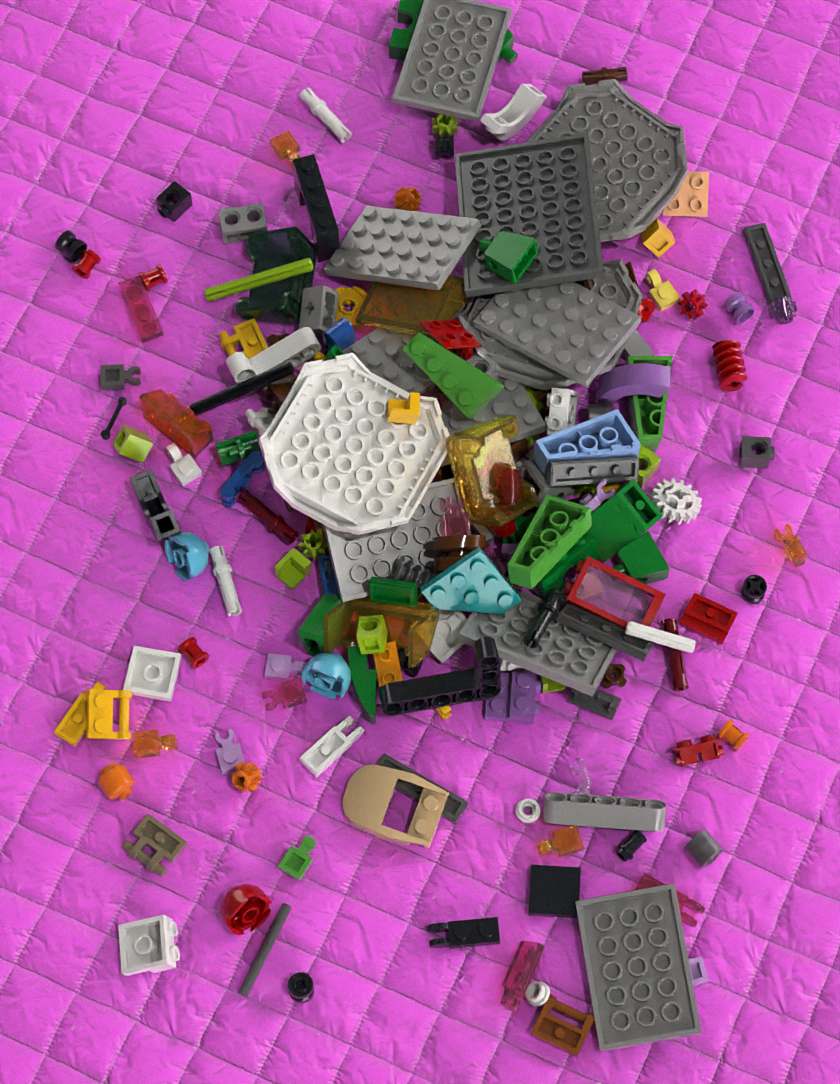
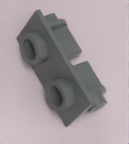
[567,688,622,720]

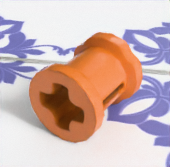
[717,719,750,751]

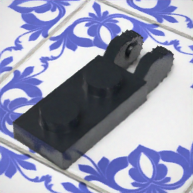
[428,917,500,949]

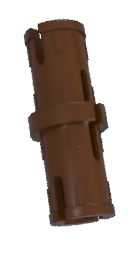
[582,67,628,85]

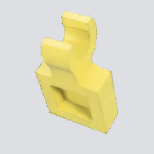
[646,269,681,312]

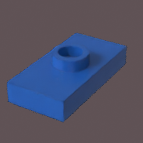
[318,554,339,596]

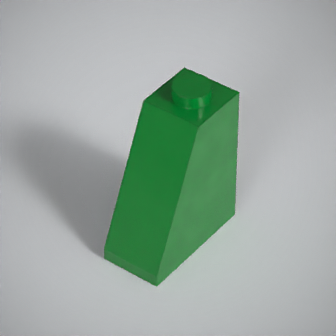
[298,594,350,656]

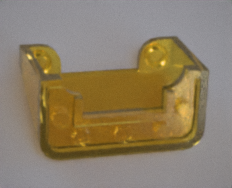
[446,415,539,527]

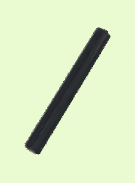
[189,361,295,416]

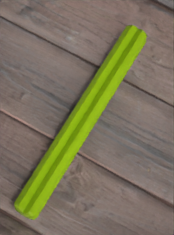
[204,258,313,302]

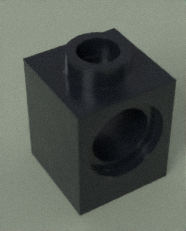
[156,181,192,222]

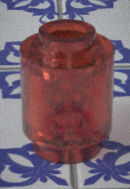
[498,469,522,505]

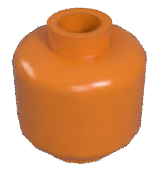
[98,763,135,801]

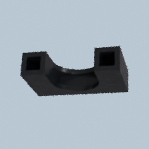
[292,154,340,262]

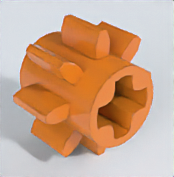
[394,186,422,211]
[230,761,262,793]

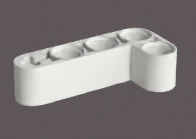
[226,327,321,393]

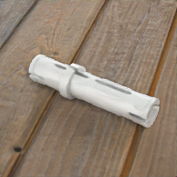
[299,88,352,143]
[209,546,242,617]

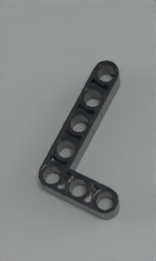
[378,637,501,716]

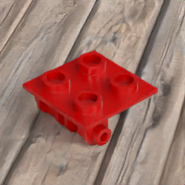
[419,319,482,360]

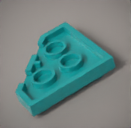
[420,547,522,614]

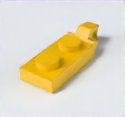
[54,681,106,747]

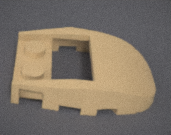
[343,765,449,849]

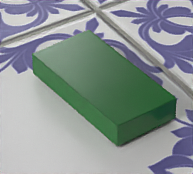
[368,577,418,608]

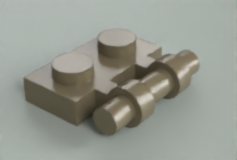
[122,814,188,877]

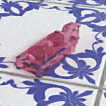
[500,941,545,1011]

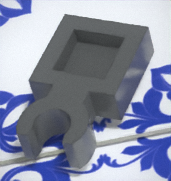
[101,364,141,390]

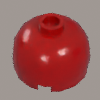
[220,884,272,935]

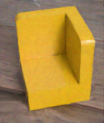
[641,218,675,258]
[387,392,420,425]

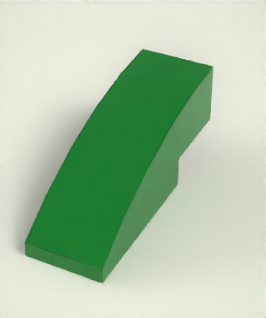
[348,646,377,724]

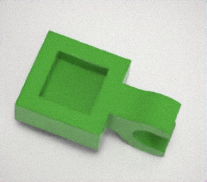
[278,835,316,881]

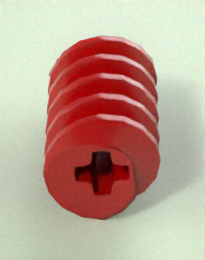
[712,340,748,392]

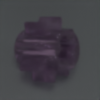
[768,296,797,324]

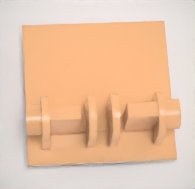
[662,171,709,217]

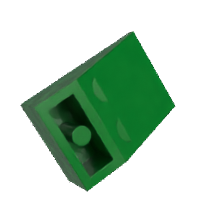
[585,479,663,563]

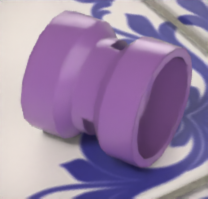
[723,292,755,324]

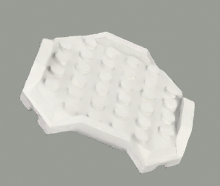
[259,353,452,535]

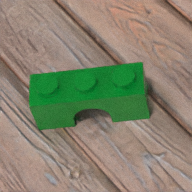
[389,0,424,61]
[532,534,599,599]

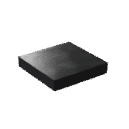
[528,865,581,918]

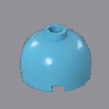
[165,531,210,581]
[301,653,351,699]

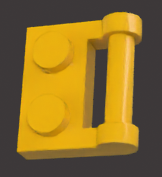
[86,689,132,740]

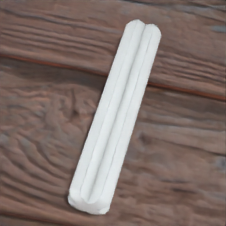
[625,621,696,653]

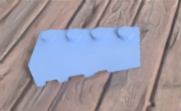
[532,409,641,475]

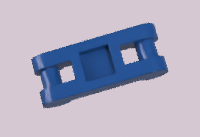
[220,451,264,508]

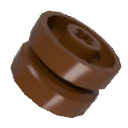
[432,535,486,573]

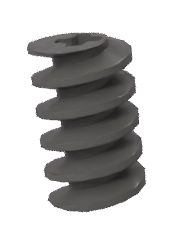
[391,556,437,604]

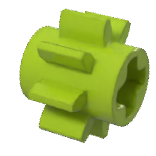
[432,113,458,138]
[298,530,328,561]

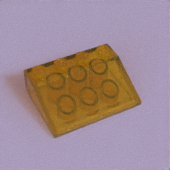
[355,274,469,338]

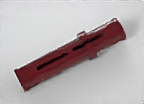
[237,490,299,544]
[661,618,689,691]

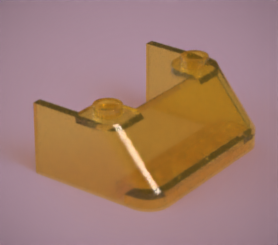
[323,596,439,668]

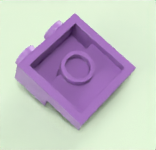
[485,670,541,724]

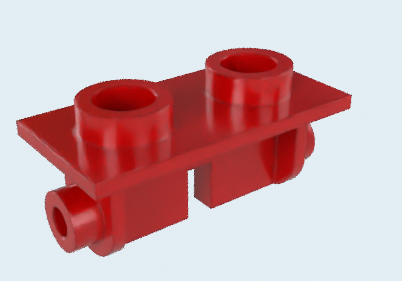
[671,734,724,767]

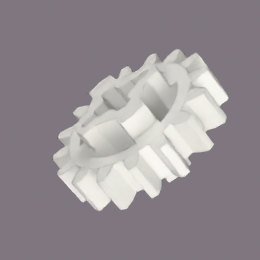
[650,478,702,525]

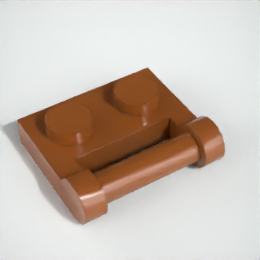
[531,994,595,1057]

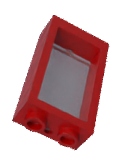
[564,556,666,629]

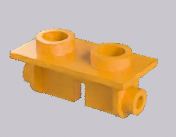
[373,641,403,687]

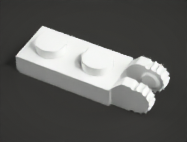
[299,716,365,778]

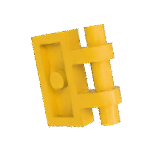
[219,318,268,359]

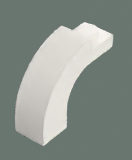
[480,84,547,141]

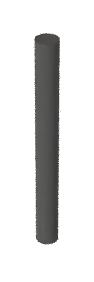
[238,903,292,997]

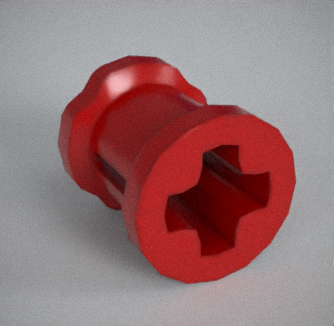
[72,248,101,279]
[139,264,168,292]
[178,637,209,669]

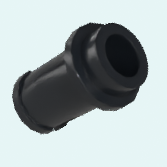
[615,830,647,862]

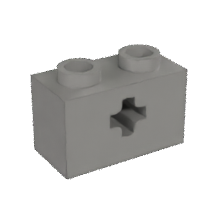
[299,285,339,338]

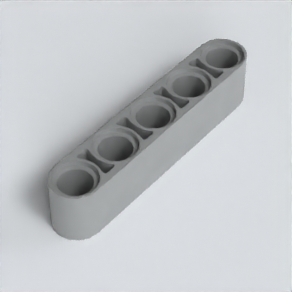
[543,792,667,832]

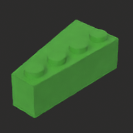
[402,332,505,419]
[624,356,673,451]
[508,495,592,590]

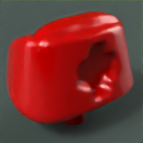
[637,298,655,322]

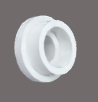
[516,799,540,823]
[525,981,550,1007]

